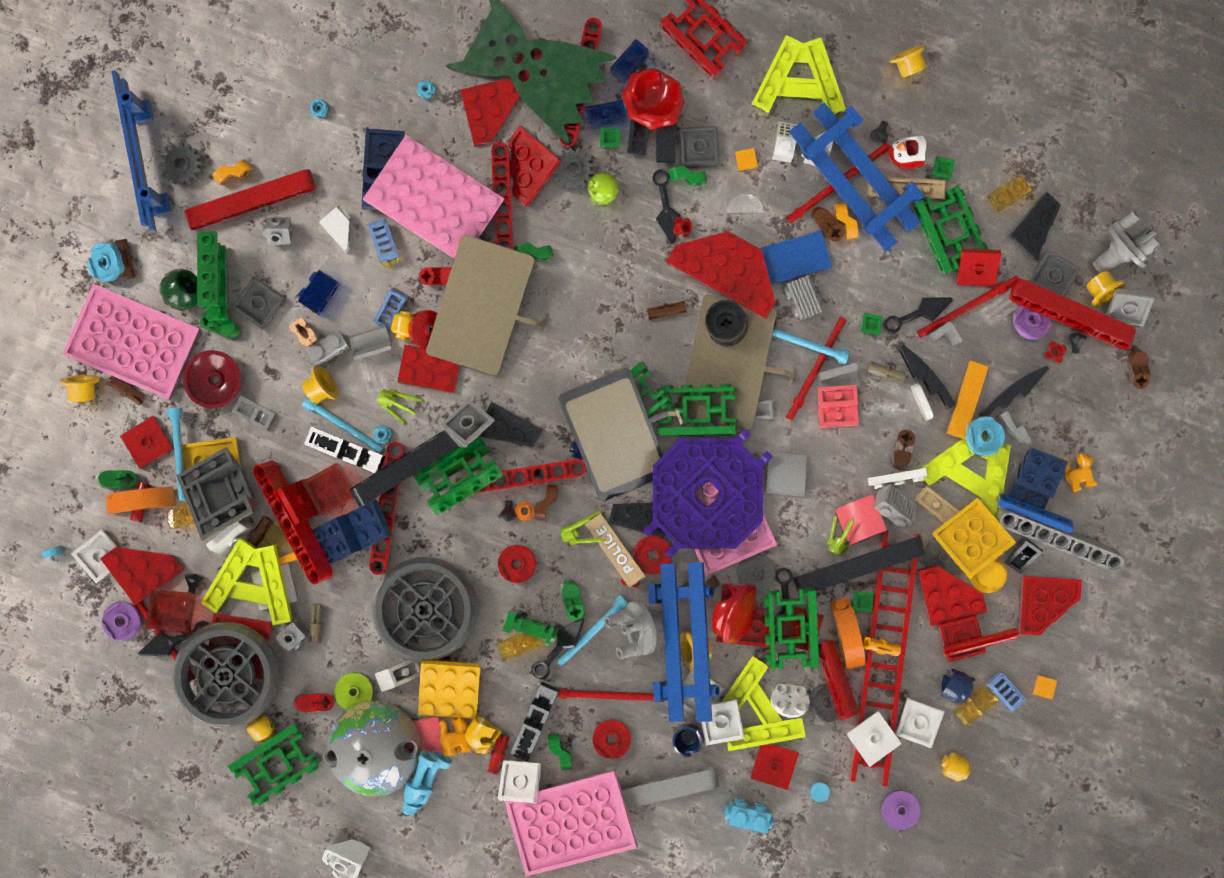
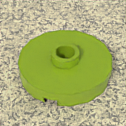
[334,672,373,710]

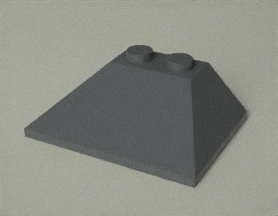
[176,447,256,541]

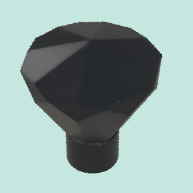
[870,121,888,143]
[1068,332,1087,354]
[498,500,516,522]
[185,573,204,595]

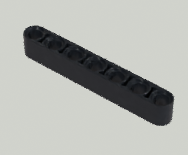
[349,430,458,507]
[793,536,927,595]

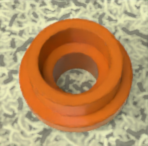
[515,501,535,521]

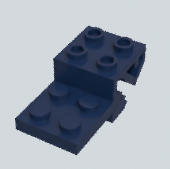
[362,128,405,211]
[1003,447,1068,527]
[313,499,392,564]

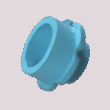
[417,80,436,99]
[310,99,329,117]
[373,425,392,444]

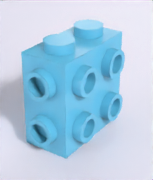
[724,798,774,834]

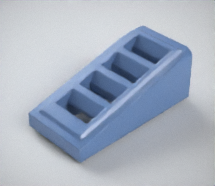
[368,218,399,263]
[373,287,410,331]
[985,671,1026,713]

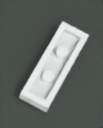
[868,468,928,489]

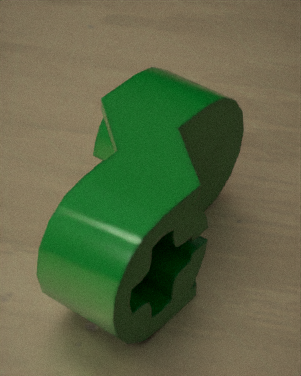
[669,166,708,187]
[514,242,554,262]
[200,312,240,339]
[97,470,137,489]
[560,580,584,620]
[548,733,572,770]

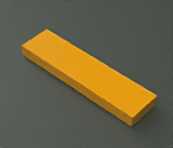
[946,360,988,440]

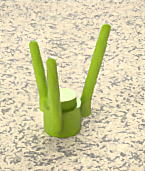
[377,389,423,425]
[560,510,605,545]
[826,516,854,556]

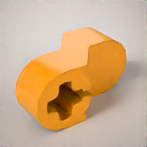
[212,159,253,185]
[834,203,858,239]

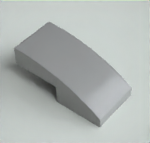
[231,395,275,430]
[997,411,1032,445]

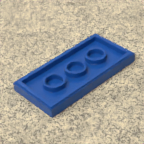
[760,231,832,285]

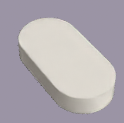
[911,383,934,421]

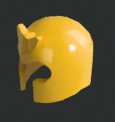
[465,715,502,755]

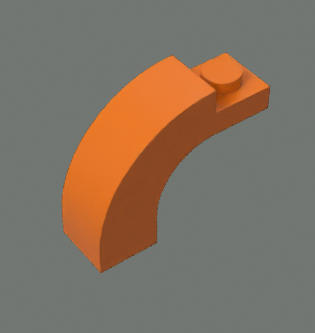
[106,486,175,514]
[829,597,865,669]

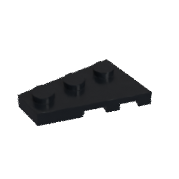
[1008,192,1061,261]
[480,401,543,447]
[608,502,665,539]

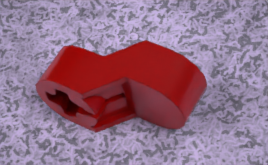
[419,267,452,285]
[293,693,334,712]

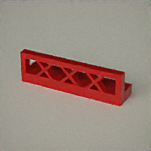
[818,639,860,720]

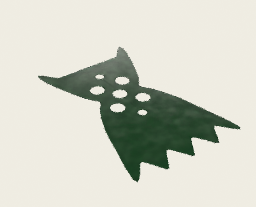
[446,0,617,143]

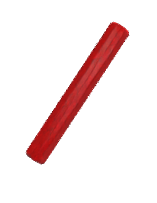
[943,628,1019,657]

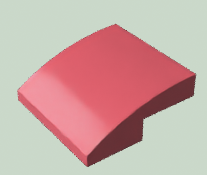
[818,385,859,428]
[835,494,887,546]
[407,716,444,754]

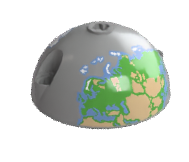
[323,701,422,797]

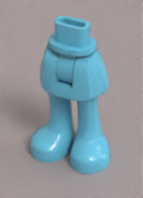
[402,750,452,815]

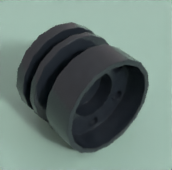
[705,300,747,347]

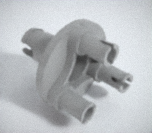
[1093,210,1162,273]
[604,601,664,660]

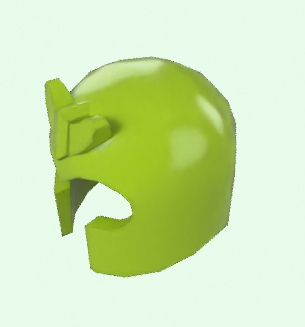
[588,173,619,205]

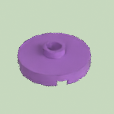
[1013,306,1052,340]
[102,602,142,640]
[881,790,921,830]

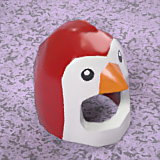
[888,135,926,169]

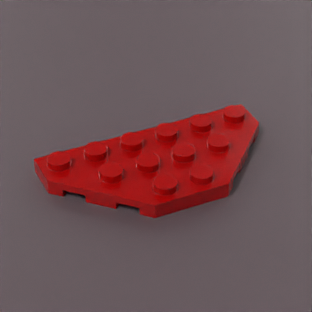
[666,231,775,319]

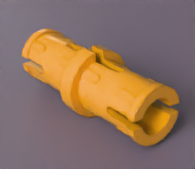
[863,637,901,656]

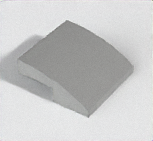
[765,452,807,496]

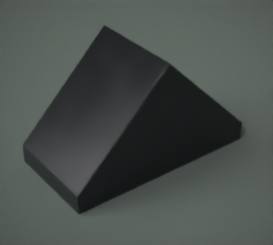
[1005,538,1043,574]

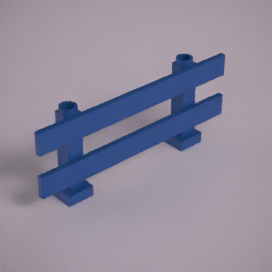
[111,70,172,232]
[789,103,924,252]
[648,562,720,722]

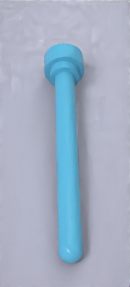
[772,328,851,365]
[302,397,384,454]
[167,408,186,501]
[557,594,629,666]

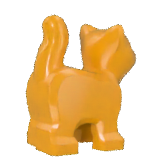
[1063,453,1097,492]
[439,718,471,757]

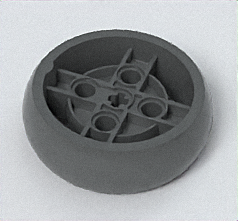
[372,557,477,662]
[172,622,279,728]

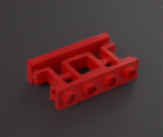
[659,0,747,80]

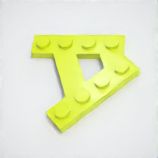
[752,35,846,115]
[920,431,1011,521]
[201,538,293,625]
[722,656,806,751]

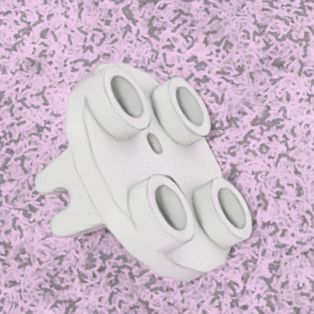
[771,684,810,718]

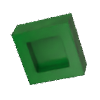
[600,127,620,149]
[931,156,955,181]
[860,313,883,336]
[852,591,874,612]

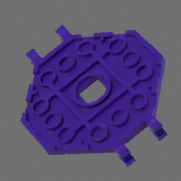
[643,429,773,558]

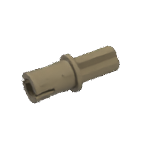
[867,361,906,383]
[308,604,324,643]

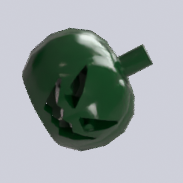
[159,268,198,311]

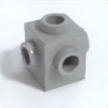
[262,216,293,245]
[275,618,309,652]

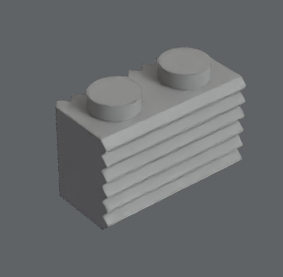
[784,275,823,321]
[305,330,350,366]
[873,484,917,529]

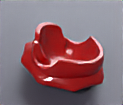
[622,68,685,130]
[712,583,757,644]

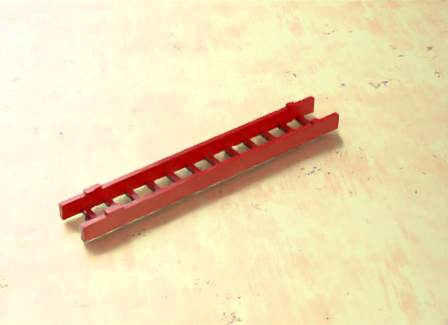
[849,530,921,787]

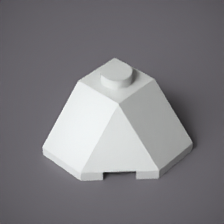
[322,839,371,878]

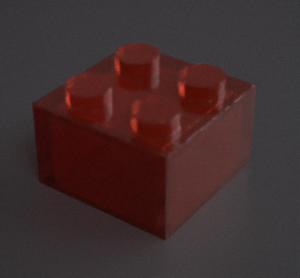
[302,463,354,516]
[145,589,195,634]

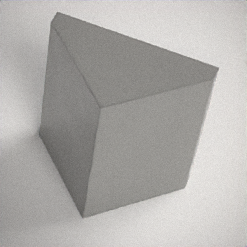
[440,399,494,447]

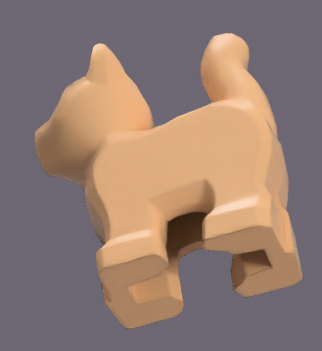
[289,318,318,347]

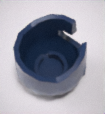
[941,667,975,703]
[672,723,704,757]

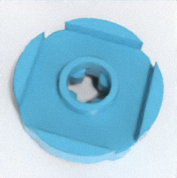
[88,243,125,282]
[965,417,1005,456]

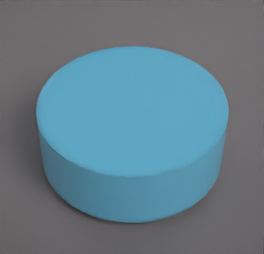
[41,545,63,558]
[810,782,830,802]

